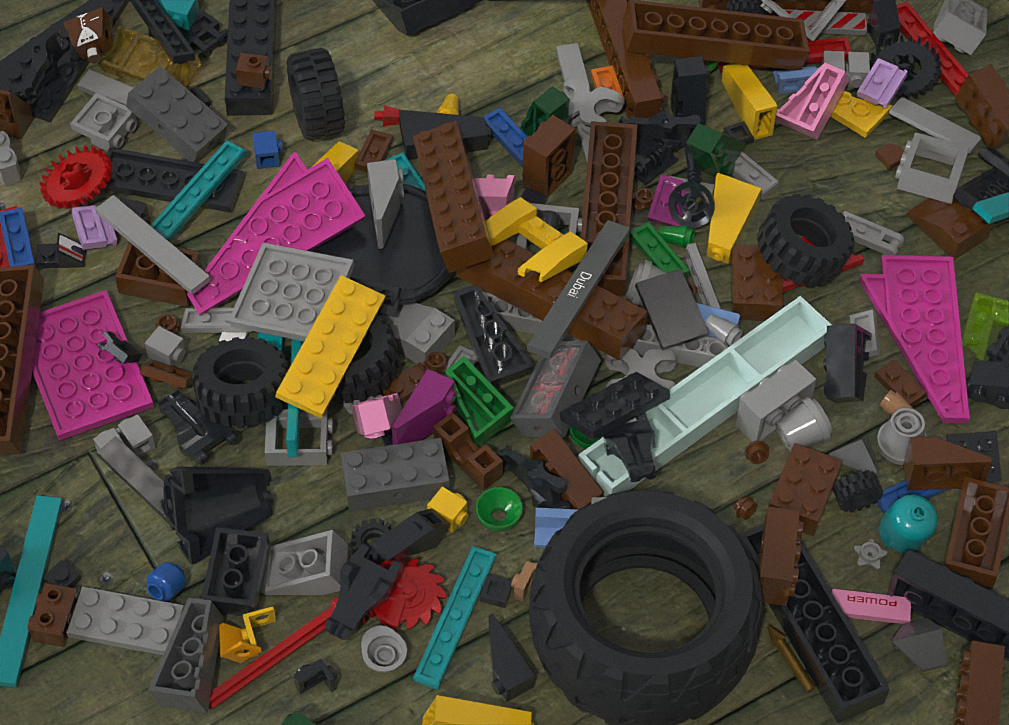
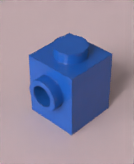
[252,131,283,169]

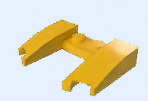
[486,197,588,282]

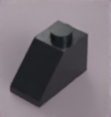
[867,0,901,48]

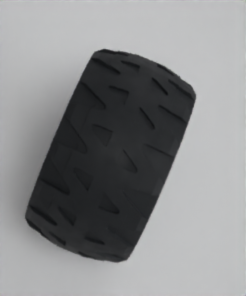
[529,490,763,725]

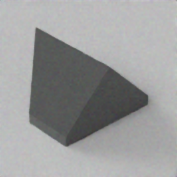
[829,435,880,475]
[892,618,947,672]

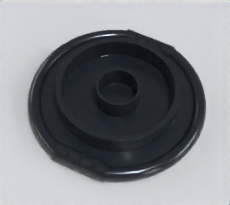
[310,183,453,306]

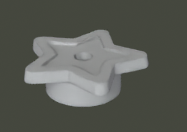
[854,539,887,569]

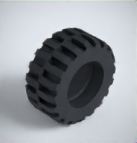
[286,48,345,140]
[757,194,854,287]
[303,315,400,403]
[192,337,289,429]

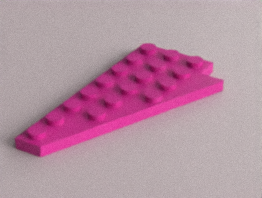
[187,152,366,316]
[859,255,970,424]

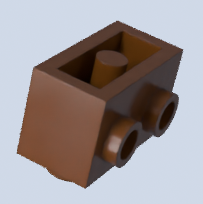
[28,583,78,647]

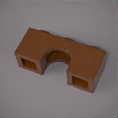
[433,412,503,490]

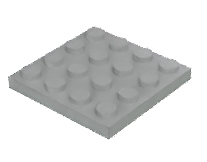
[228,243,355,341]

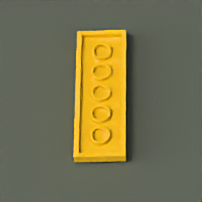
[275,275,385,418]

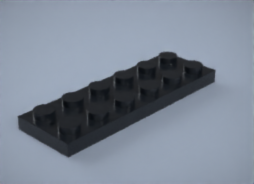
[101,147,244,213]

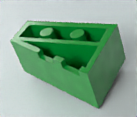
[445,356,514,447]

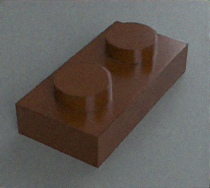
[355,129,393,172]
[140,359,193,389]
[874,359,927,407]
[380,362,426,404]

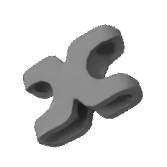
[563,78,625,135]
[605,349,677,389]

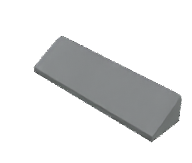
[889,98,981,154]

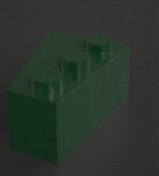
[520,86,569,137]
[686,123,746,178]

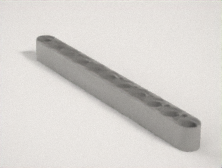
[482,292,728,367]

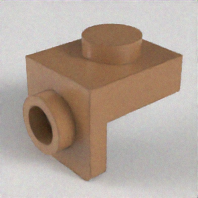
[511,561,538,602]

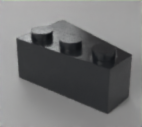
[670,56,709,132]

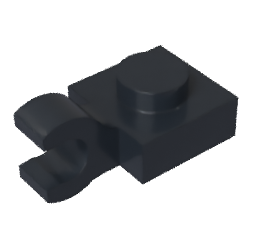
[97,331,143,364]

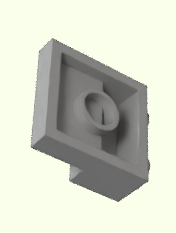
[70,93,137,151]

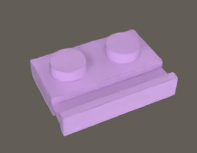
[857,58,908,109]
[72,205,117,250]

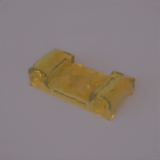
[98,26,201,88]

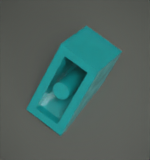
[158,0,199,30]

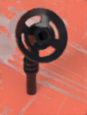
[668,147,715,228]

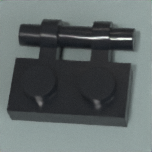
[179,11,228,61]

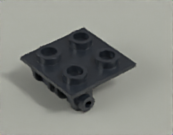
[634,137,678,185]
[946,431,1002,482]

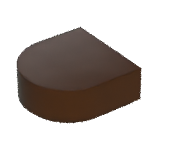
[875,144,903,170]

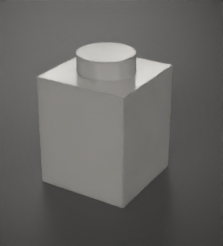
[144,326,186,366]

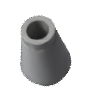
[705,314,743,346]

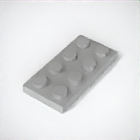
[66,587,184,655]

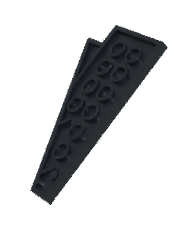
[0,0,129,123]

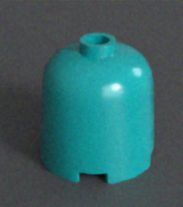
[878,494,938,555]

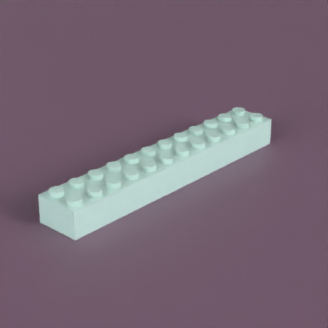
[578,296,832,497]

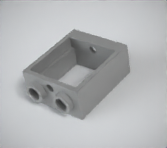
[265,409,333,466]

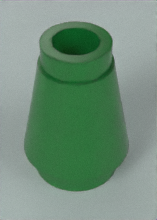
[659,225,695,249]

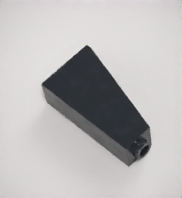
[399,110,491,160]

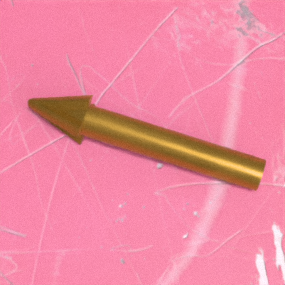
[767,625,816,693]

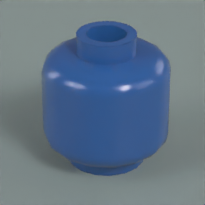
[147,562,186,601]

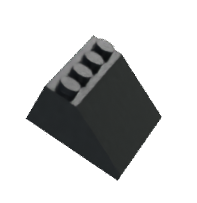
[373,0,483,36]

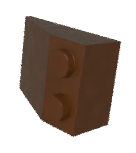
[906,197,993,260]
[903,436,992,491]

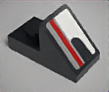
[35,233,86,269]

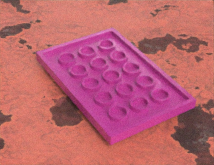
[32,290,154,441]

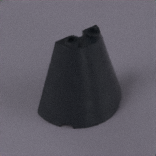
[163,466,274,565]

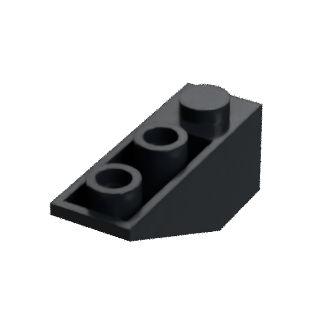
[371,508,449,562]

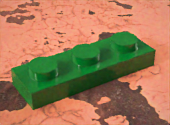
[629,222,690,277]

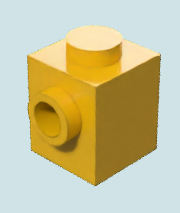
[427,487,469,533]

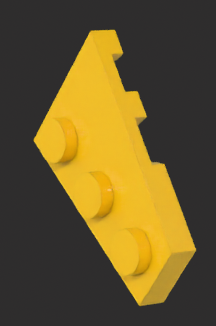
[830,91,893,138]

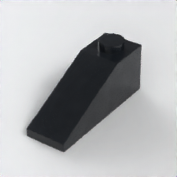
[488,613,535,702]

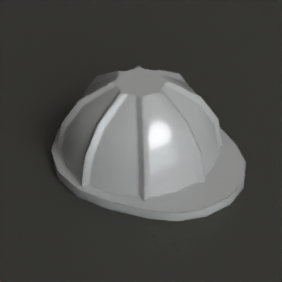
[361,625,407,673]

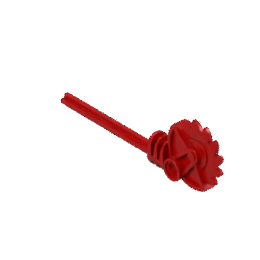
[209,558,447,709]

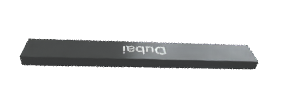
[527,220,630,359]

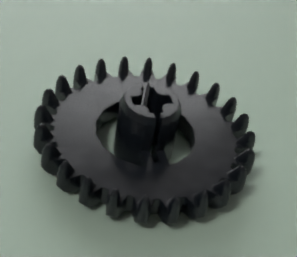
[869,35,942,100]

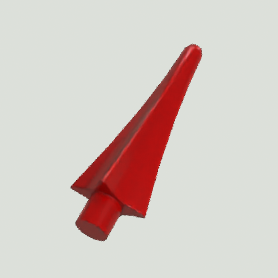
[374,105,401,127]

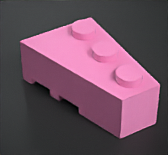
[775,63,849,140]
[474,175,515,221]
[350,393,402,439]

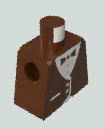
[64,7,112,63]

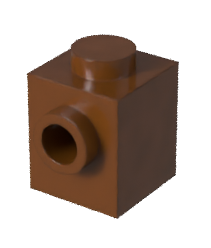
[236,53,272,88]

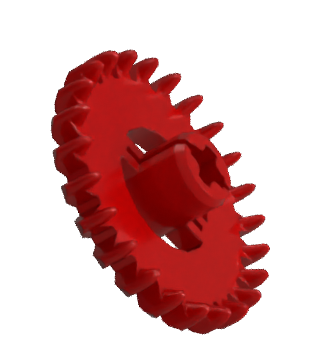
[39,145,113,209]

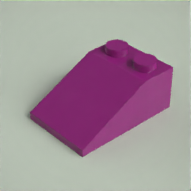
[392,369,457,445]

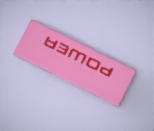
[832,589,911,624]

